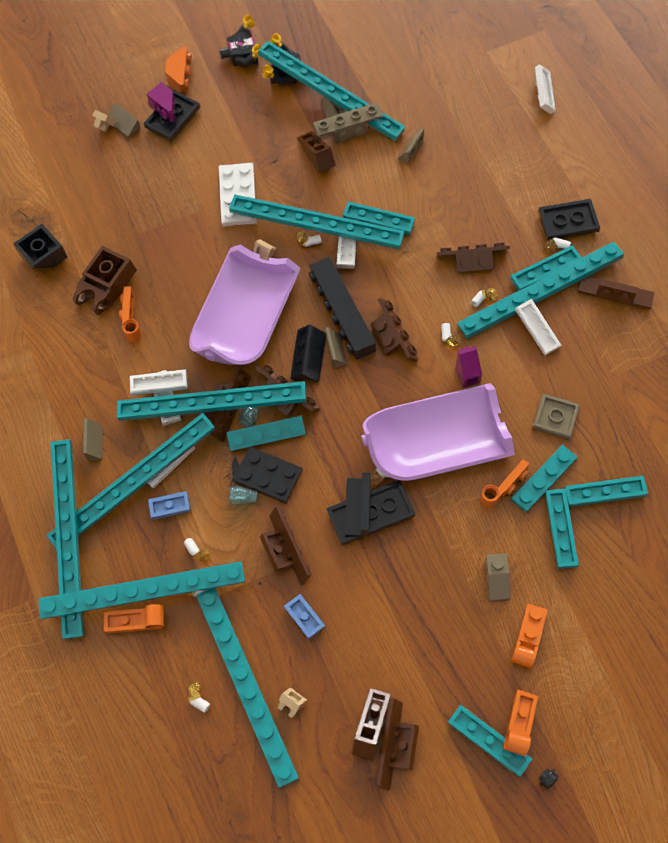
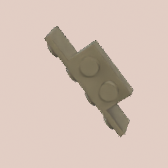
[313,102,383,143]

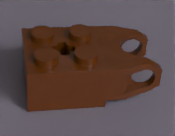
[73,246,137,315]

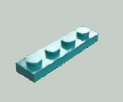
[343,201,415,236]
[510,245,582,291]
[227,416,306,451]
[511,444,578,513]
[564,476,648,507]
[545,489,579,569]
[448,704,532,778]

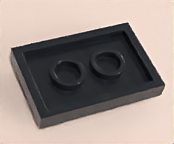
[143,90,201,141]
[538,199,600,241]
[233,447,303,504]

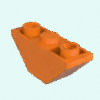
[165,46,192,96]

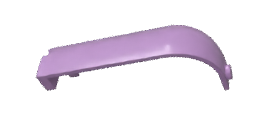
[189,244,301,365]
[361,383,515,481]

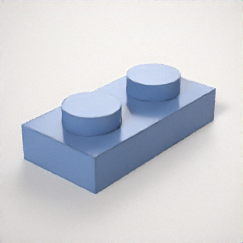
[148,491,191,520]
[284,594,325,640]

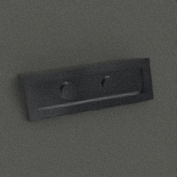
[290,324,326,383]
[345,473,371,536]

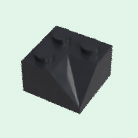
[13,224,68,268]

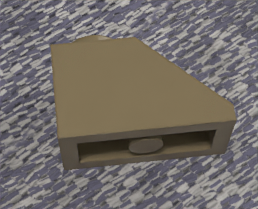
[484,553,510,601]

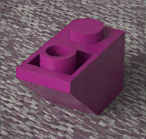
[147,82,175,123]
[455,346,482,388]

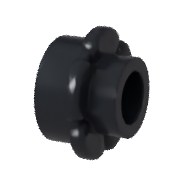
[539,769,559,790]

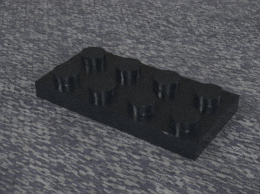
[327,480,415,546]

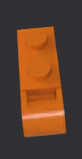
[119,287,142,342]
[480,459,529,508]
[104,604,164,634]
[511,604,548,669]
[503,690,538,757]

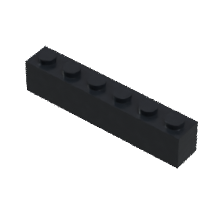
[308,257,376,360]

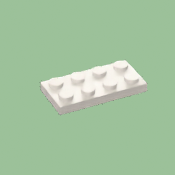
[219,163,257,227]

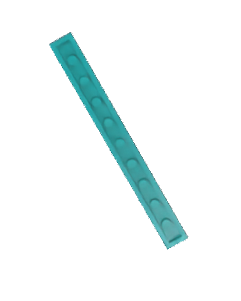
[258,41,405,141]
[229,194,405,250]
[457,241,624,339]
[117,381,307,421]
[46,413,215,549]
[50,439,85,640]
[38,561,246,620]
[196,588,299,789]

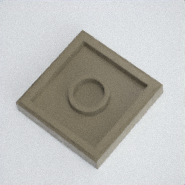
[532,393,580,440]

